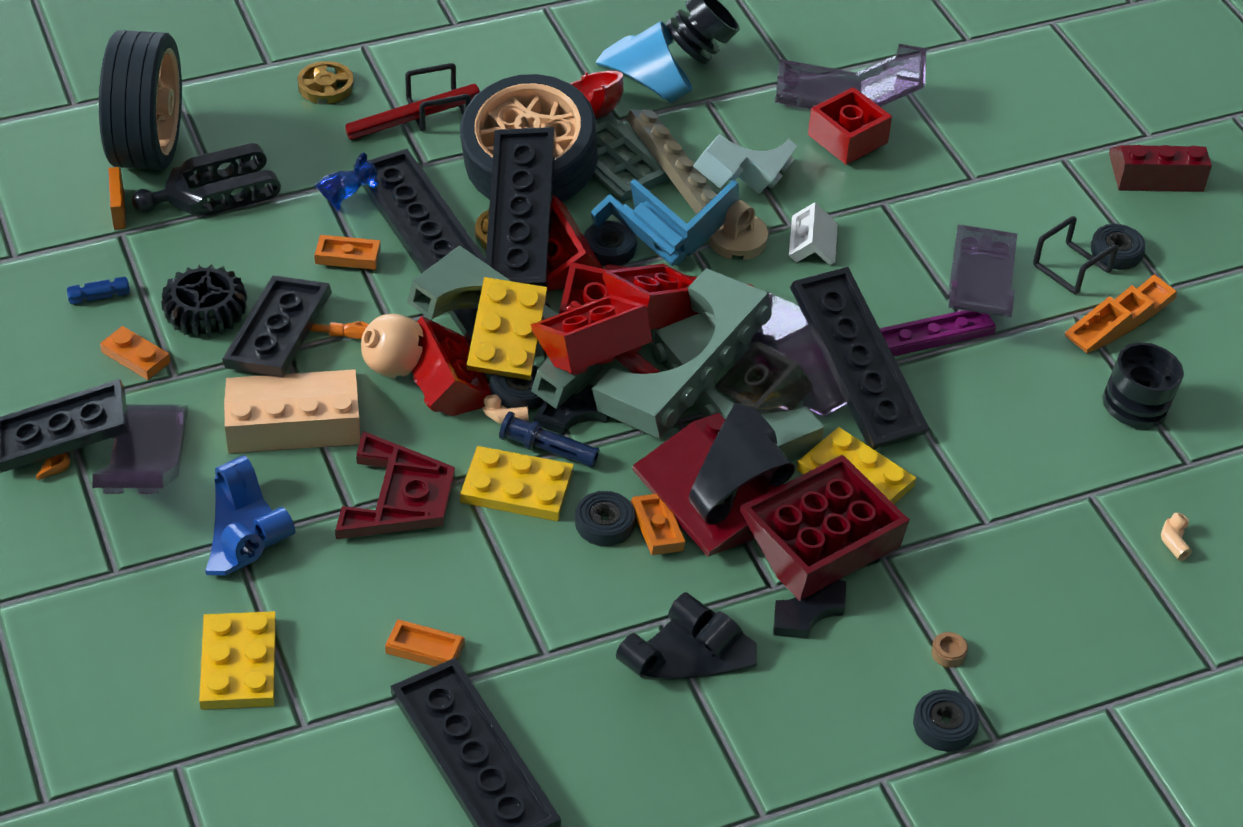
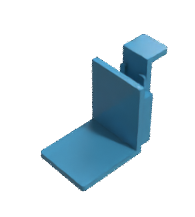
[591,178,739,267]

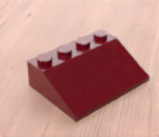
[632,413,783,557]
[740,455,910,601]

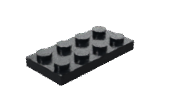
[222,275,332,377]
[0,379,129,473]

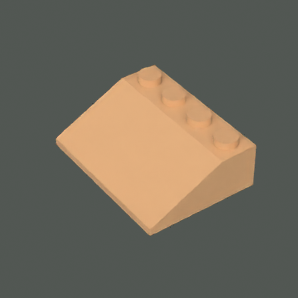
[224,369,361,454]

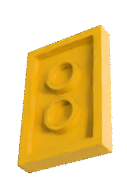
[467,277,547,380]
[796,427,916,504]
[460,446,574,521]
[199,611,276,710]

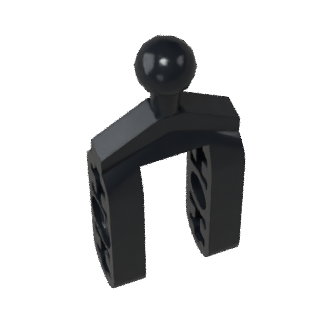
[132,143,281,215]

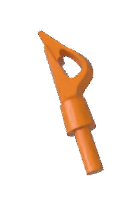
[311,321,369,339]
[36,451,70,480]

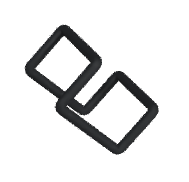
[405,63,471,131]
[1033,216,1118,294]

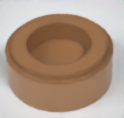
[931,632,968,668]

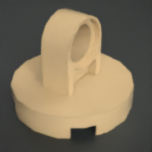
[709,200,768,260]

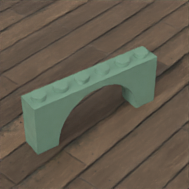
[407,246,603,409]
[592,268,772,439]
[652,314,824,462]

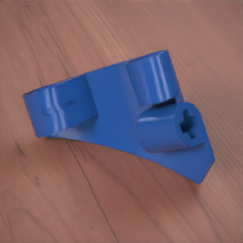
[205,455,296,575]

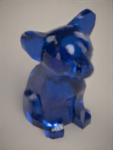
[314,152,379,211]

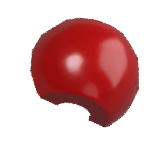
[570,71,624,120]

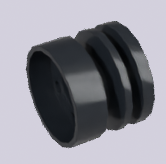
[666,0,740,64]
[1102,342,1184,429]

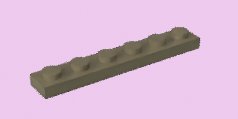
[626,109,717,215]

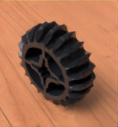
[161,264,247,338]

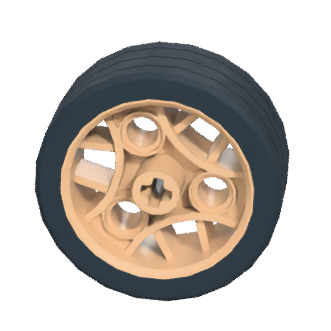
[99,30,182,170]
[460,74,598,202]

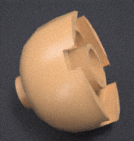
[361,314,423,379]

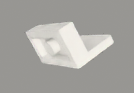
[789,202,838,265]

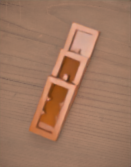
[1065,274,1177,354]

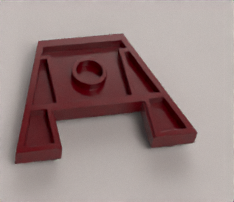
[335,431,455,539]

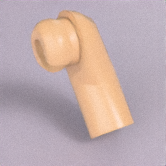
[483,395,529,425]
[1161,513,1192,561]

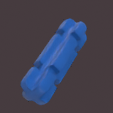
[67,276,130,304]

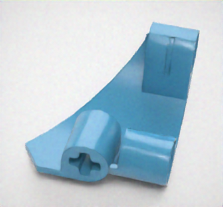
[596,21,693,103]

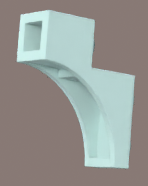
[693,134,797,194]

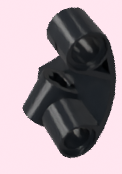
[689,403,795,525]
[616,592,757,680]

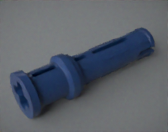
[499,411,600,468]

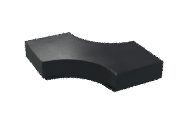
[534,384,610,435]
[773,580,846,638]

